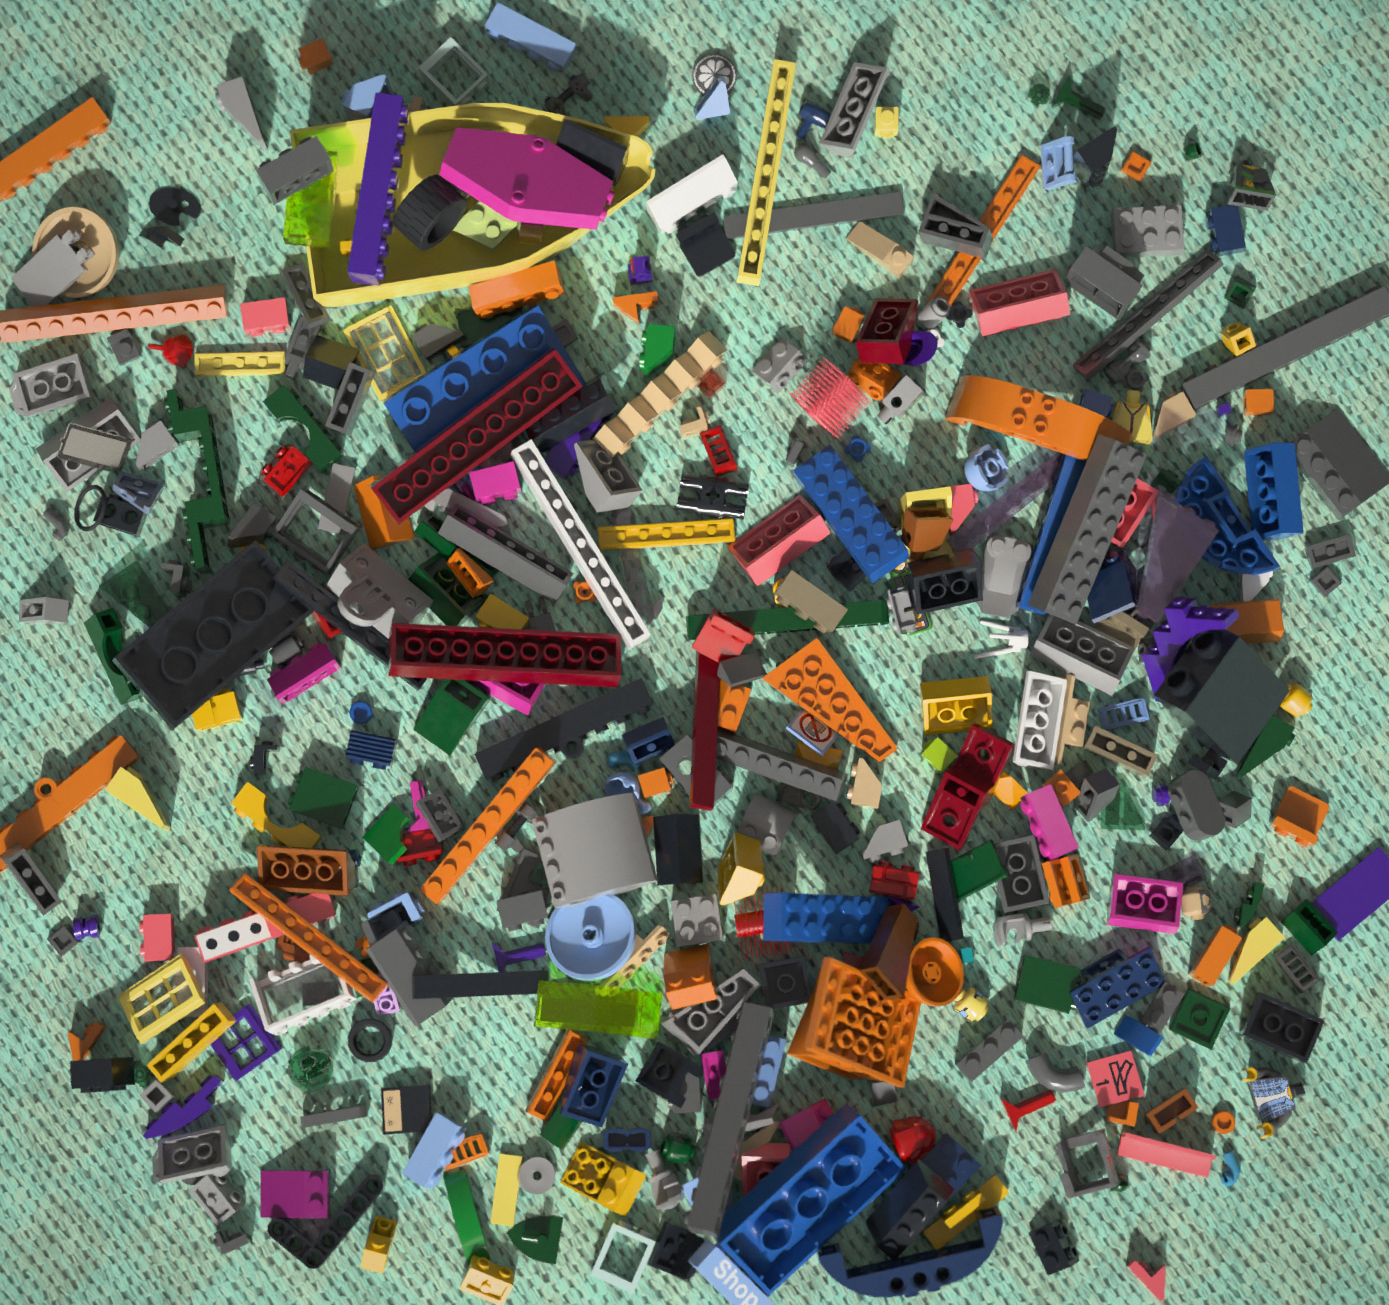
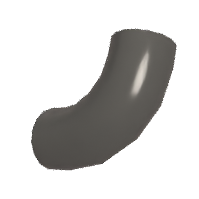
[1025,1053,1085,1093]

